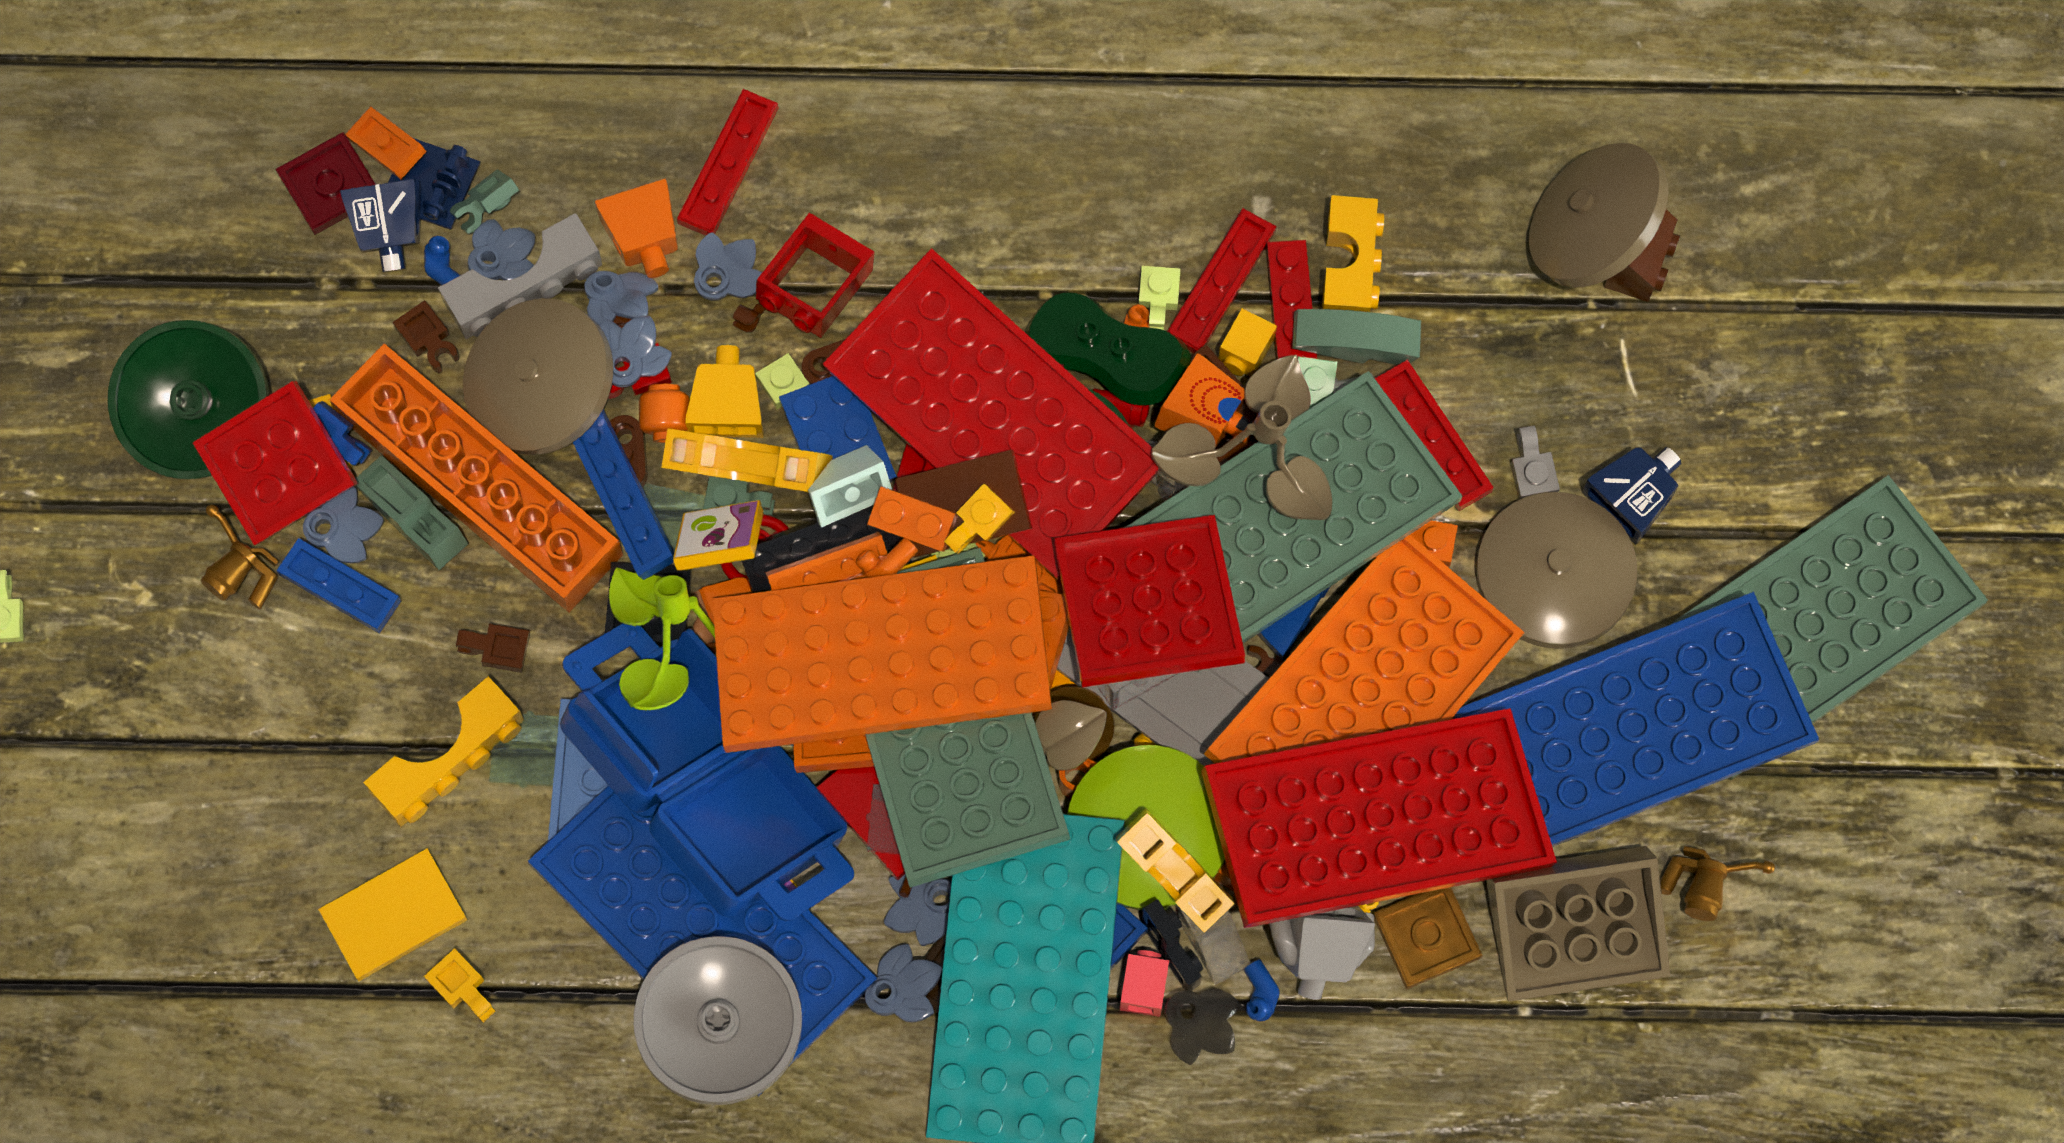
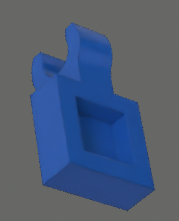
[313,401,372,466]

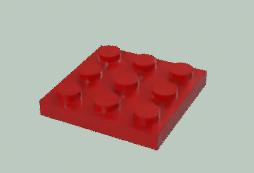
[192,381,358,546]

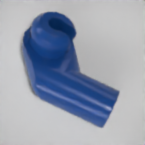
[424,236,460,285]
[1244,959,1280,1021]

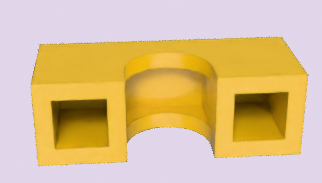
[1322,195,1384,312]
[1116,809,1235,933]

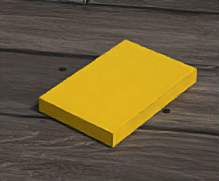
[318,849,467,981]

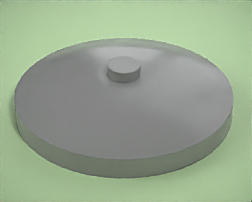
[633,936,802,1105]

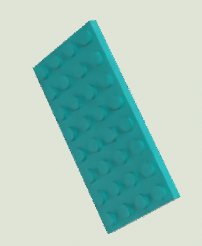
[926,814,1125,1143]

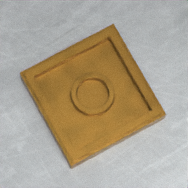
[1373,887,1483,990]

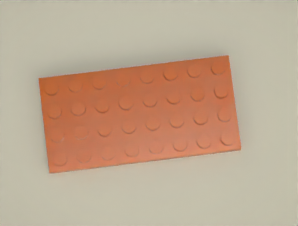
[1204,535,1525,763]
[712,555,1052,753]

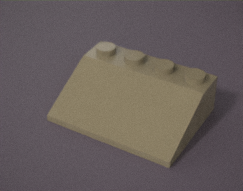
[1487,846,1670,1002]

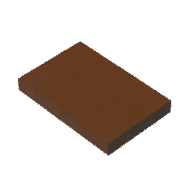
[895,450,1032,557]

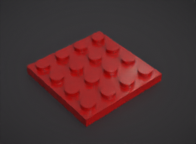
[1054,515,1245,687]

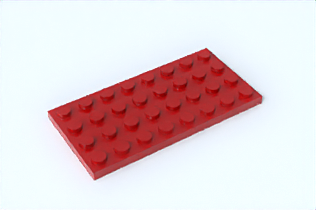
[823,248,1160,580]
[1201,708,1557,928]

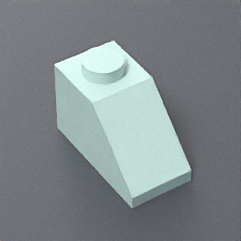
[808,445,892,527]

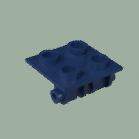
[388,138,481,230]

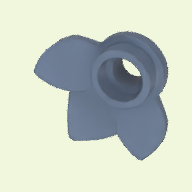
[468,219,535,280]
[694,232,762,300]
[584,271,658,325]
[599,316,672,387]
[303,487,384,563]
[884,874,952,946]
[865,944,943,1023]

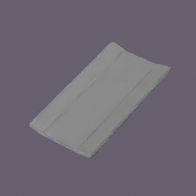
[1057,626,1270,766]

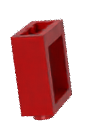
[756,212,875,338]

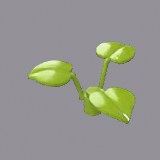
[609,567,715,710]

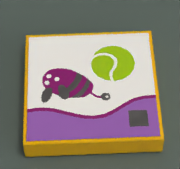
[673,500,764,571]

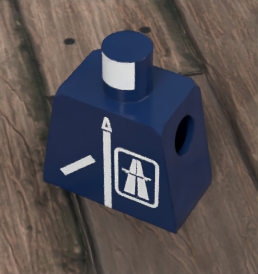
[340,179,420,272]
[1582,447,1681,545]

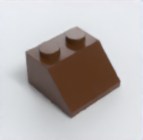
[1604,210,1680,302]

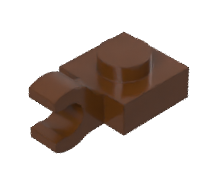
[456,624,530,673]

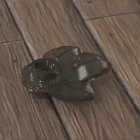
[1165,989,1240,1065]

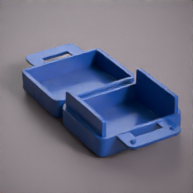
[560,623,854,921]

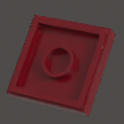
[275,132,376,235]

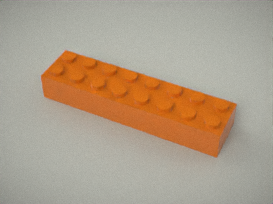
[329,343,623,613]

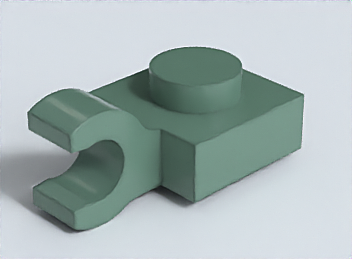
[449,169,519,234]
[703,476,775,516]

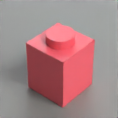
[1120,950,1169,1017]

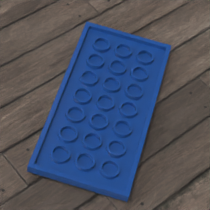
[1453,592,1819,847]
[528,786,877,1097]

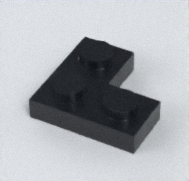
[1142,899,1204,994]

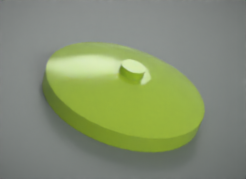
[1067,745,1225,910]

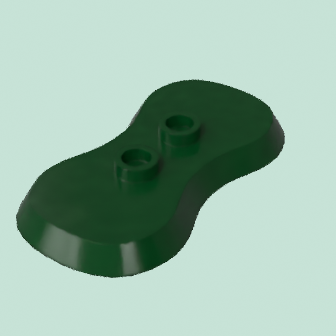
[1025,292,1191,405]

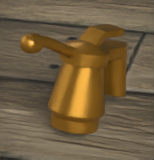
[200,504,279,610]
[1660,846,1775,921]

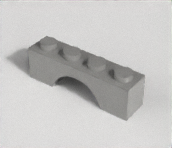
[438,213,602,339]

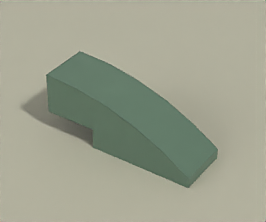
[1292,309,1421,365]
[355,455,469,570]

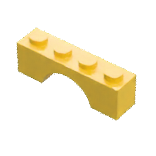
[661,428,833,492]
[363,676,525,827]

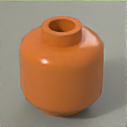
[639,384,690,443]

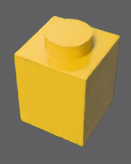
[1219,308,1277,377]

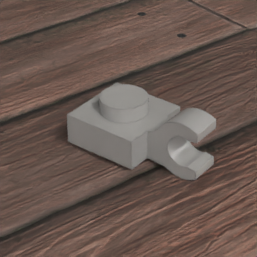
[1510,425,1560,500]

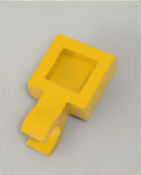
[944,484,1015,553]
[424,948,496,1023]

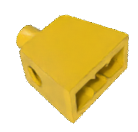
[685,345,764,438]

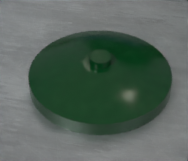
[107,320,269,479]

